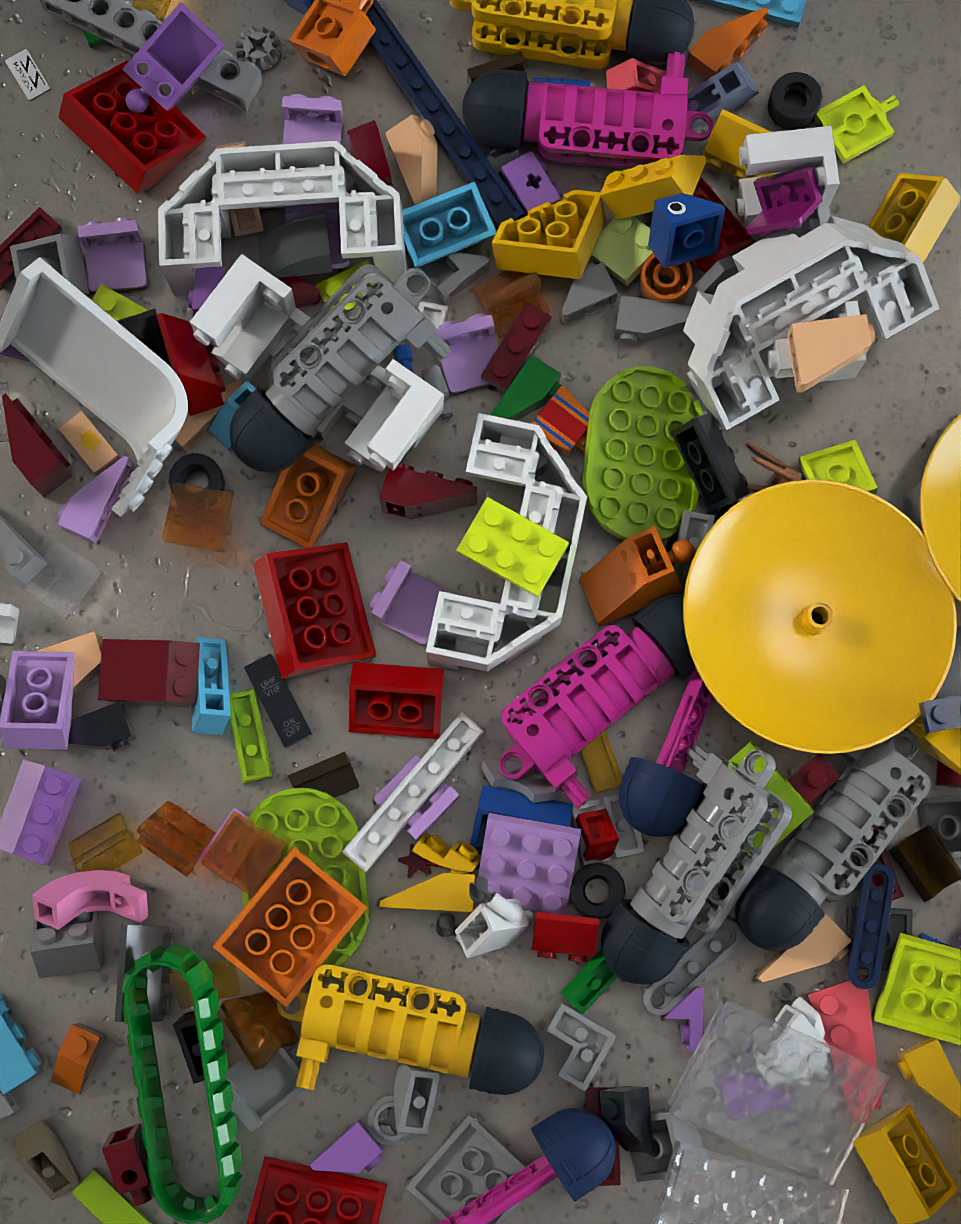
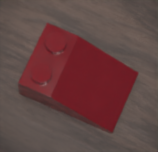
[98,639,200,707]

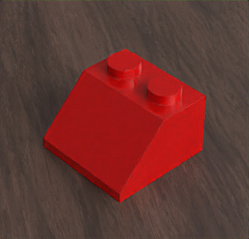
[531,912,600,963]

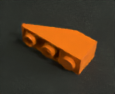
[686,7,769,80]

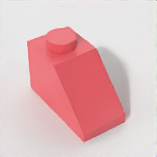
[606,58,666,93]

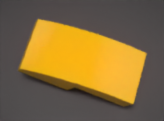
[412,832,481,872]

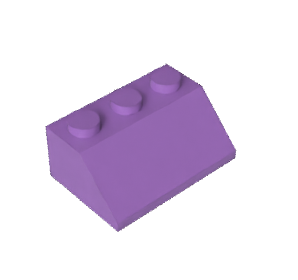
[0,759,81,866]

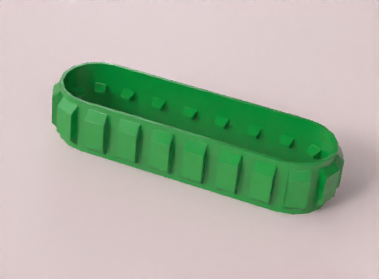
[121,943,243,1224]

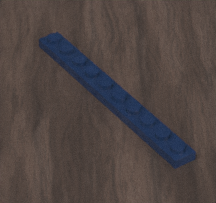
[366,0,525,228]

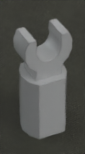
[421,365,453,420]

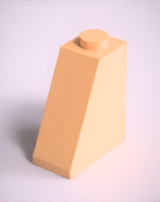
[787,314,875,393]
[34,631,106,696]

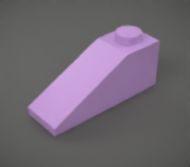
[57,456,134,545]

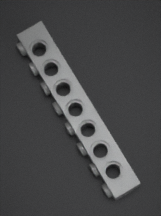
[40,0,263,112]

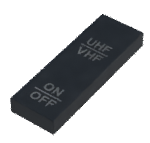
[244,653,312,748]

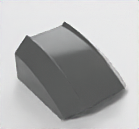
[258,213,332,278]

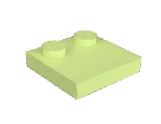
[590,216,654,286]

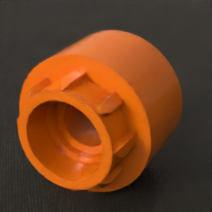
[639,254,693,304]

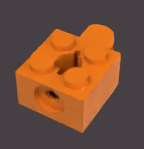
[288,0,376,77]

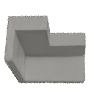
[546,1002,617,1092]

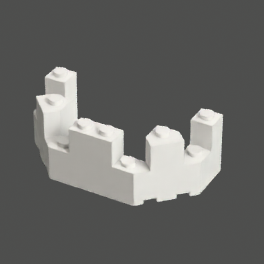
[735,126,867,382]
[158,141,408,297]
[683,215,940,430]
[190,254,444,472]
[426,413,587,672]

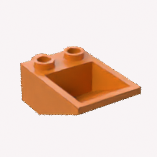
[579,526,695,627]

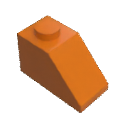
[51,1023,107,1094]

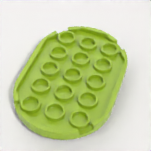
[582,366,703,540]
[238,788,369,971]

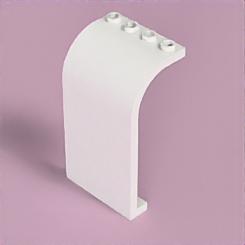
[0,257,188,517]

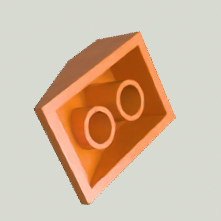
[260,444,357,548]

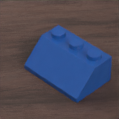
[470,785,573,855]

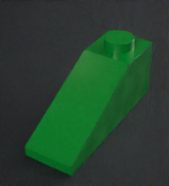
[490,355,562,421]

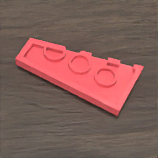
[806,974,882,1116]

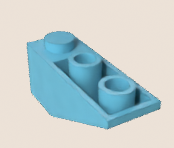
[0,994,43,1095]

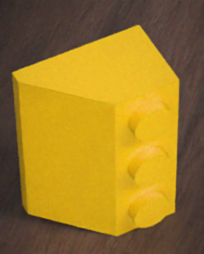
[703,109,774,184]
[599,155,707,220]
[868,173,961,262]
[852,1104,958,1224]

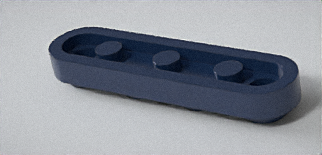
[847,864,895,989]

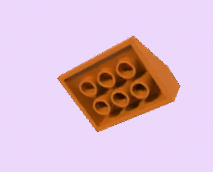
[213,846,367,1007]

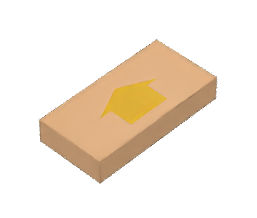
[58,410,119,476]

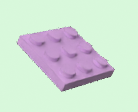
[478,813,581,915]

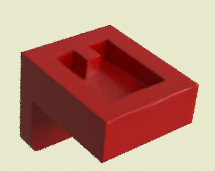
[576,809,619,861]

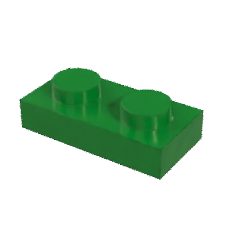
[560,949,618,1015]

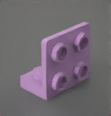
[374,756,460,841]

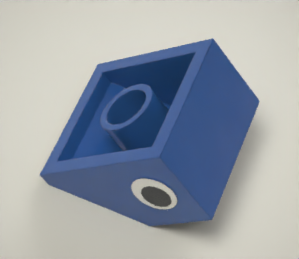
[648,193,725,268]

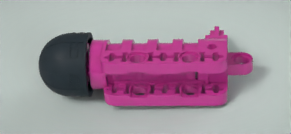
[462,52,713,170]
[499,593,695,809]

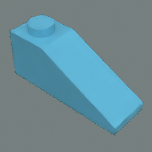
[191,637,231,735]

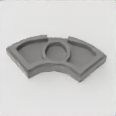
[481,759,562,803]

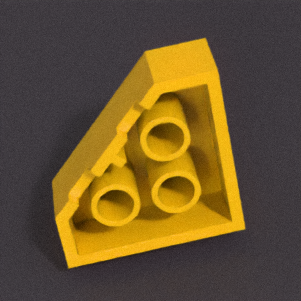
[492,190,606,279]

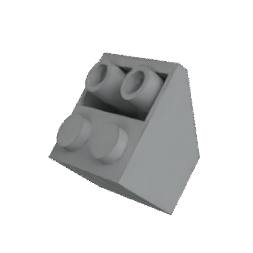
[31,911,103,978]

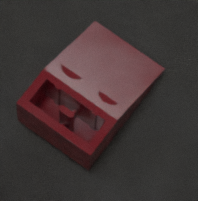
[2,393,72,498]
[379,463,478,520]

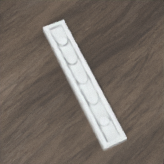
[342,712,485,873]

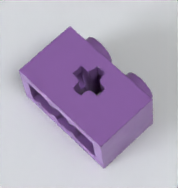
[501,150,563,216]

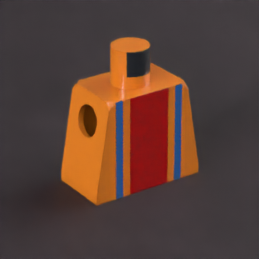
[531,386,589,458]

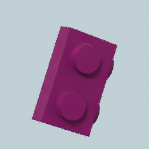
[746,167,823,236]

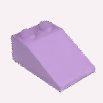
[0,651,75,750]

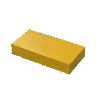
[580,731,622,795]

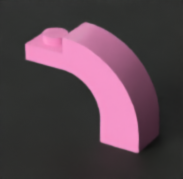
[32,870,149,930]

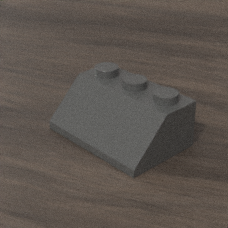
[115,924,174,1022]

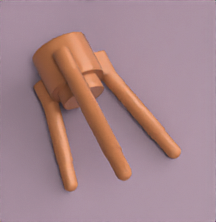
[747,442,802,491]

